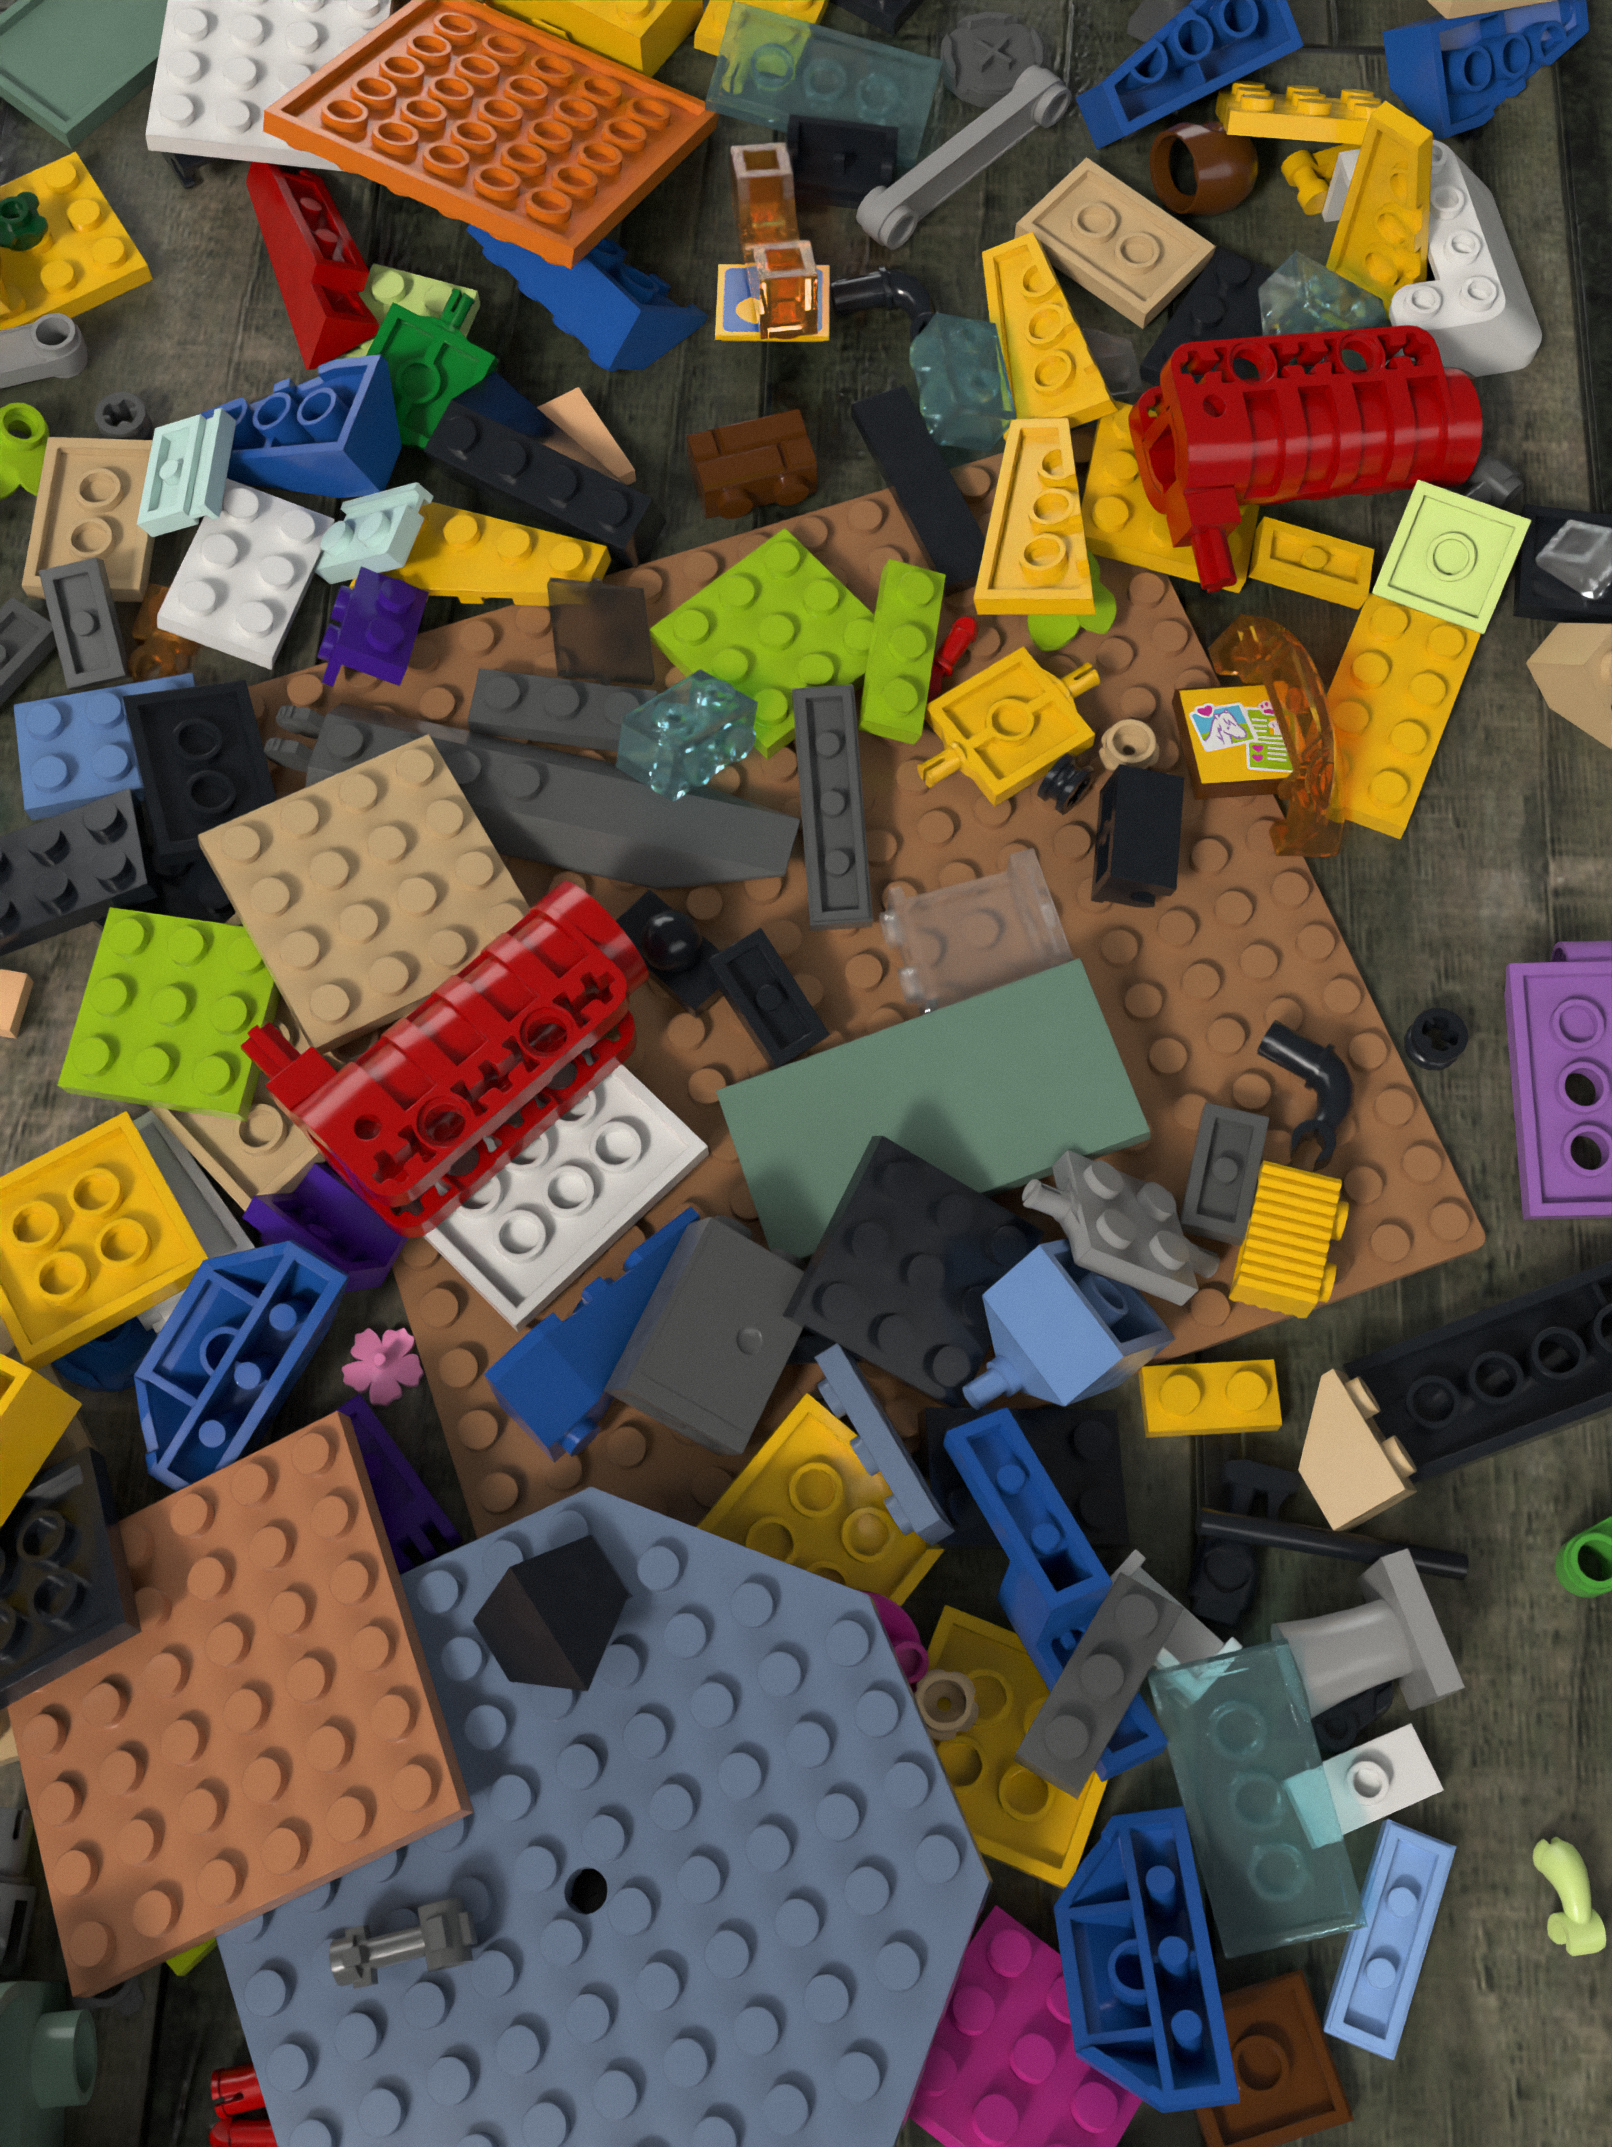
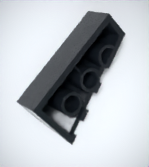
[424,372,667,568]

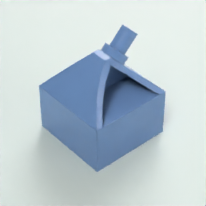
[962,1238,1176,1410]

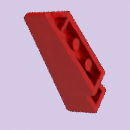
[246,161,380,370]

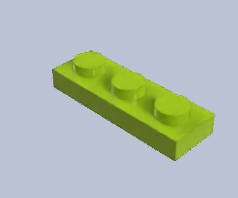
[857,559,946,745]

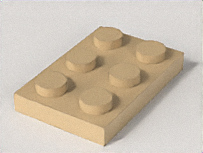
[1014,157,1216,329]
[22,437,155,602]

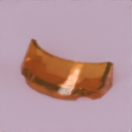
[1208,614,1346,857]

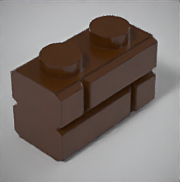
[686,409,817,519]

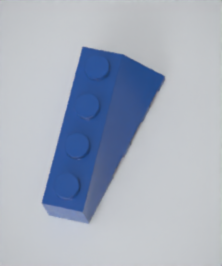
[1075,0,1304,149]
[466,224,708,372]

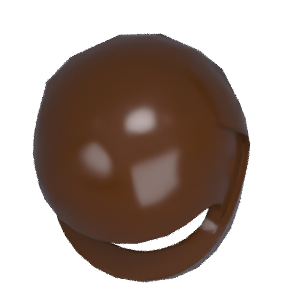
[1149,122,1259,216]

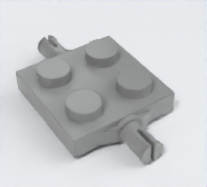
[1022,1150,1220,1306]

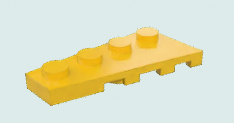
[1324,100,1433,320]
[982,232,1119,441]
[973,418,1096,615]

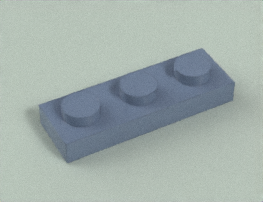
[814,1343,955,1546]

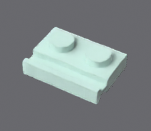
[137,408,236,537]
[313,482,434,584]

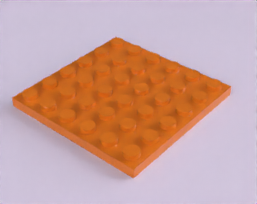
[263,0,720,269]

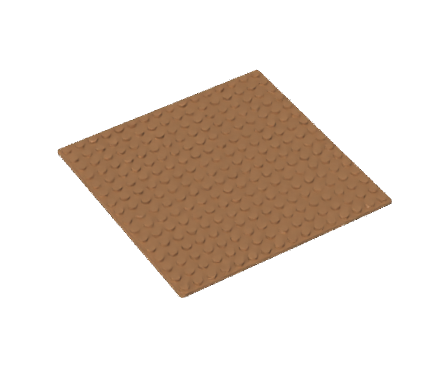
[248,427,1486,1539]

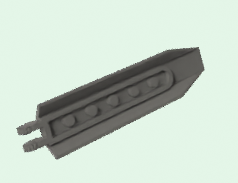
[263,703,800,890]

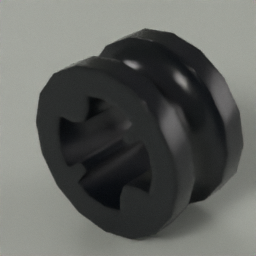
[1037,752,1096,815]
[1404,1008,1468,1071]

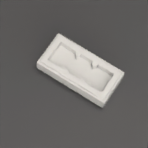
[1281,1723,1444,1848]

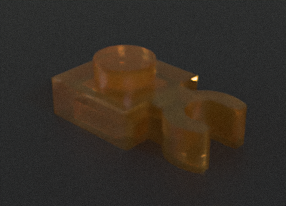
[128,583,198,683]

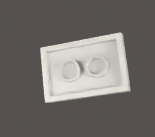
[157,478,335,670]

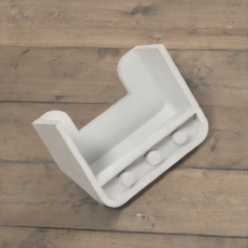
[1322,140,1542,377]

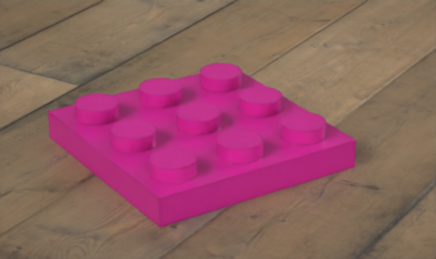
[908,1905,1143,2147]

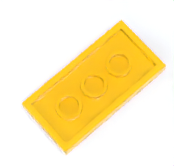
[1286,593,1481,839]

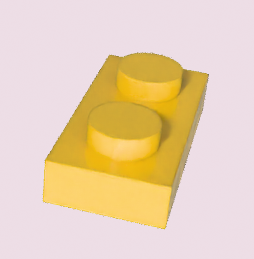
[1248,516,1374,610]
[1139,1359,1282,1438]

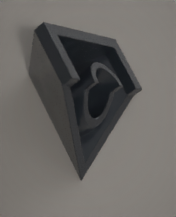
[472,1534,632,1691]

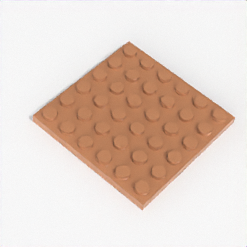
[7,1411,474,1998]

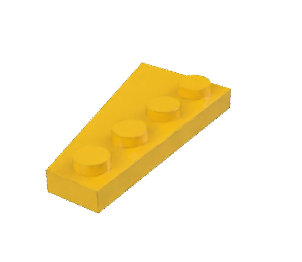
[349,502,611,608]

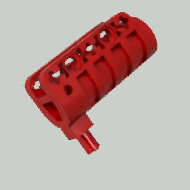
[1128,325,1482,593]
[240,881,649,1238]

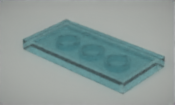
[705,1,943,169]
[1148,1638,1368,1959]

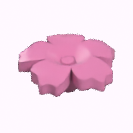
[342,1328,424,1407]

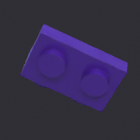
[317,566,429,687]
[243,1163,408,1293]

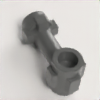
[1462,454,1525,510]
[329,1897,478,1989]

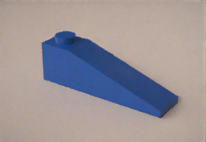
[1382,0,1589,139]
[195,354,402,498]
[484,1206,700,1463]

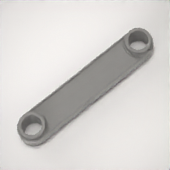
[856,65,1072,250]
[0,313,88,389]

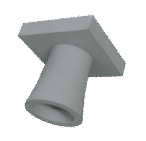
[1271,1548,1465,1720]

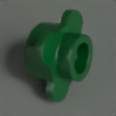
[0,192,48,251]

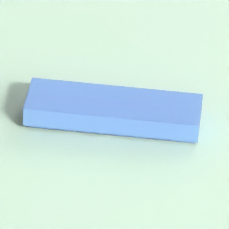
[1321,1819,1456,2060]

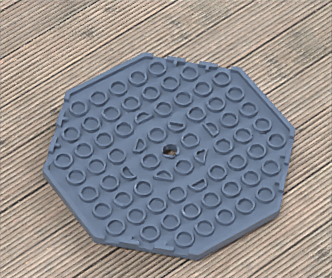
[216,1487,993,2147]

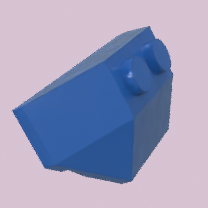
[134,1240,350,1492]
[1054,1806,1240,2113]

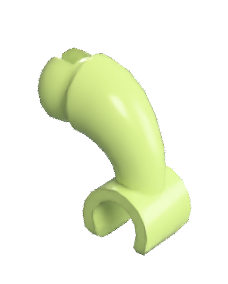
[1532,1837,1606,1956]

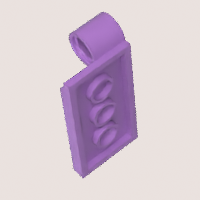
[1504,940,1612,1220]

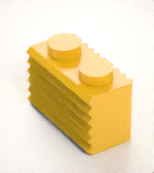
[1229,1161,1349,1318]

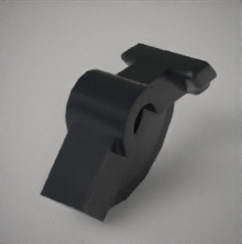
[1276,1680,1393,1755]

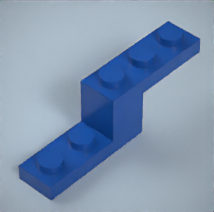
[943,1407,1169,1782]

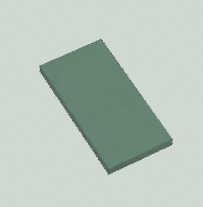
[0,0,168,150]
[716,958,1151,1264]

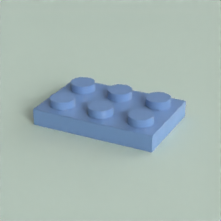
[14,673,198,821]

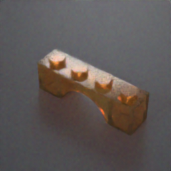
[730,142,818,339]

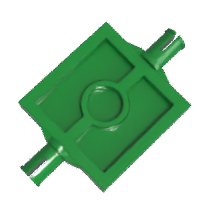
[366,288,498,452]

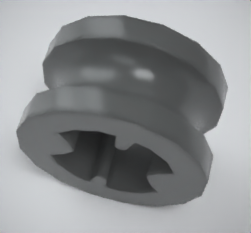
[94,392,153,440]

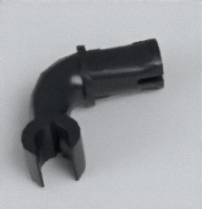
[830,265,948,362]
[1257,1020,1354,1172]

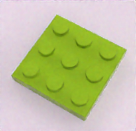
[650,528,875,760]
[57,907,281,1122]

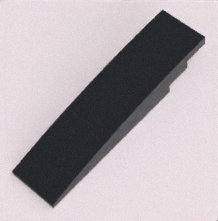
[1342,1260,1612,1485]

